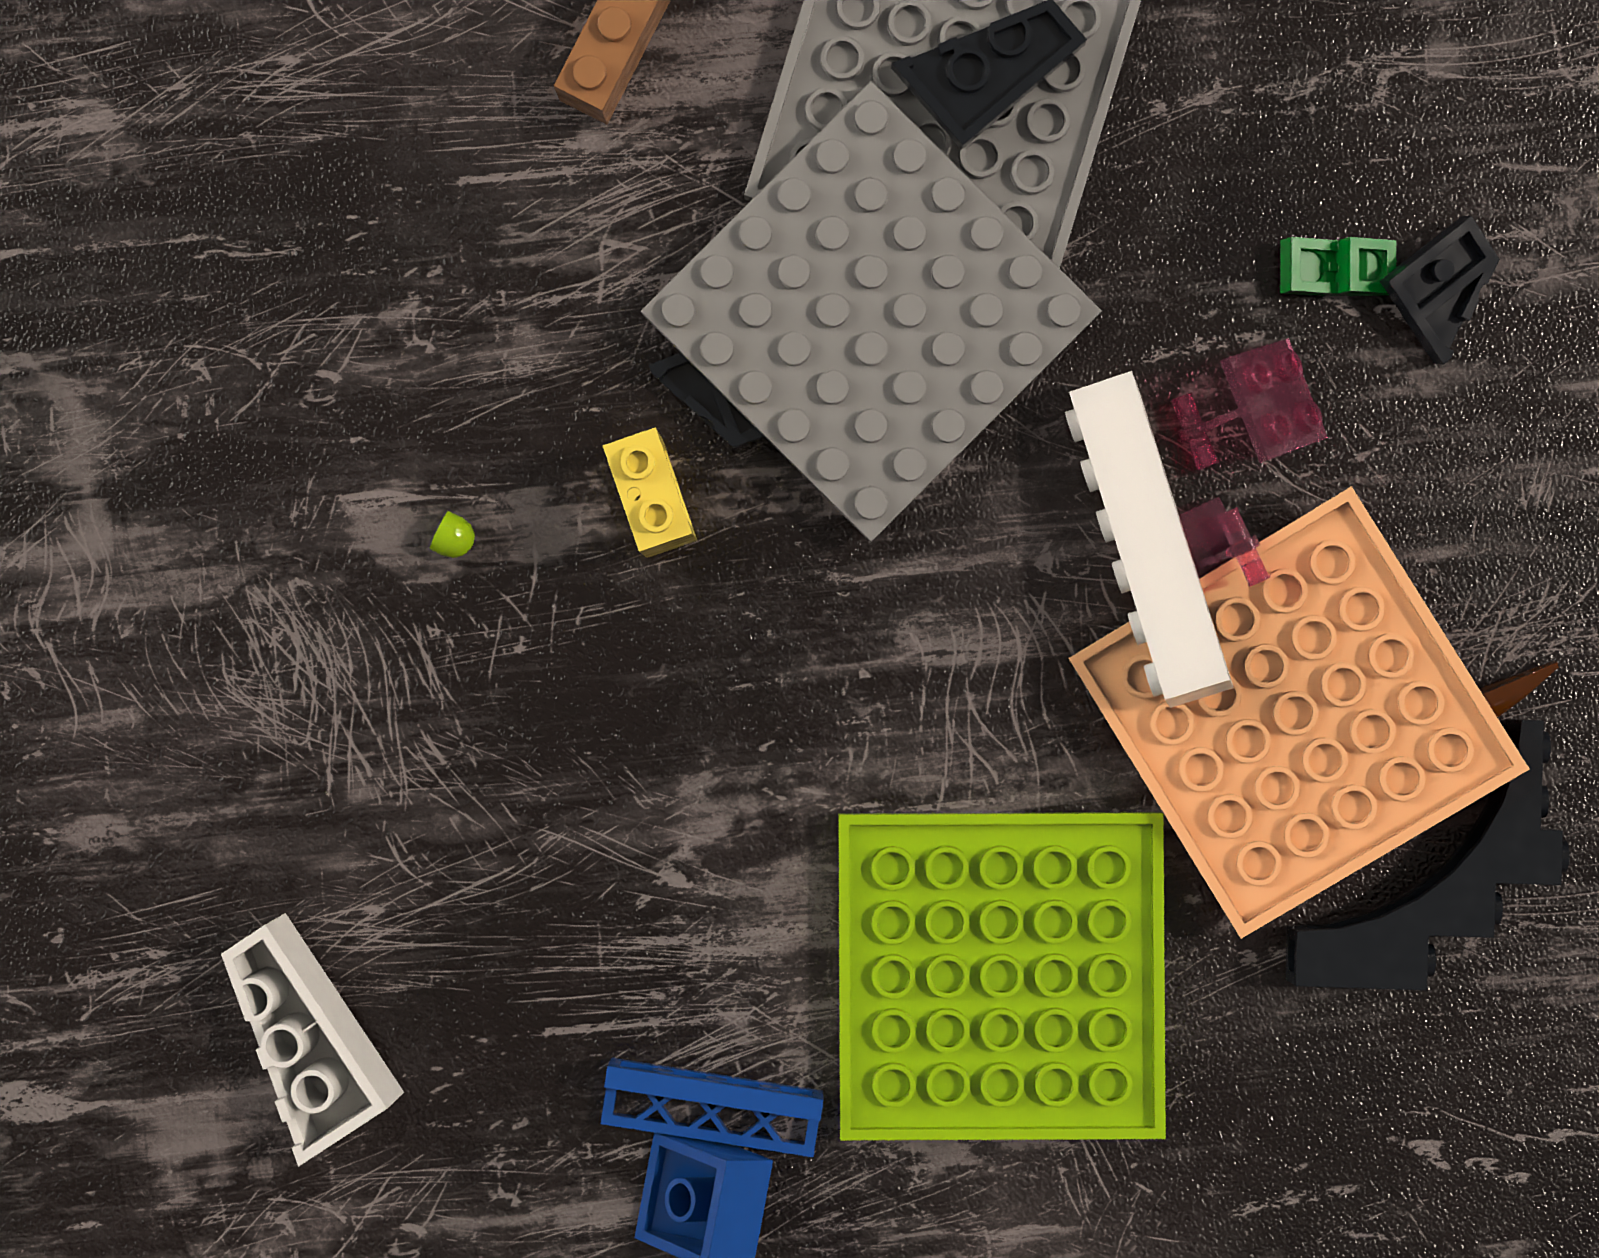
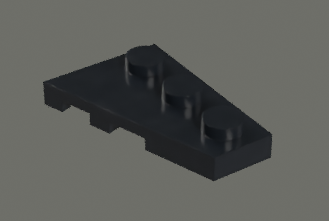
[891,0,1087,150]

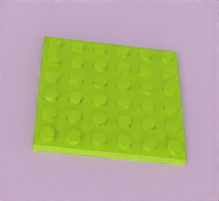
[838,812,1166,1141]

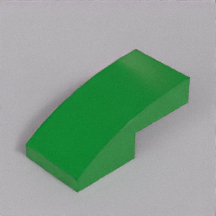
[1280,237,1396,296]

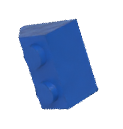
[634,1133,773,1258]

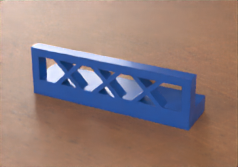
[601,1058,824,1157]

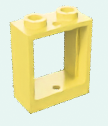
[602,427,698,558]

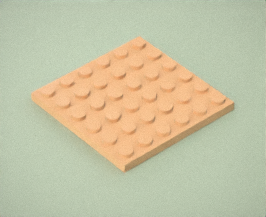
[1069,486,1529,939]

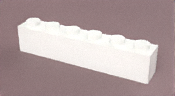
[1065,371,1234,708]

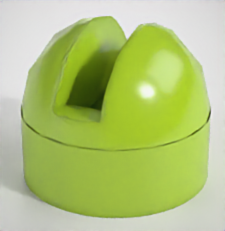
[430,511,475,558]

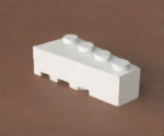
[221,913,404,1167]

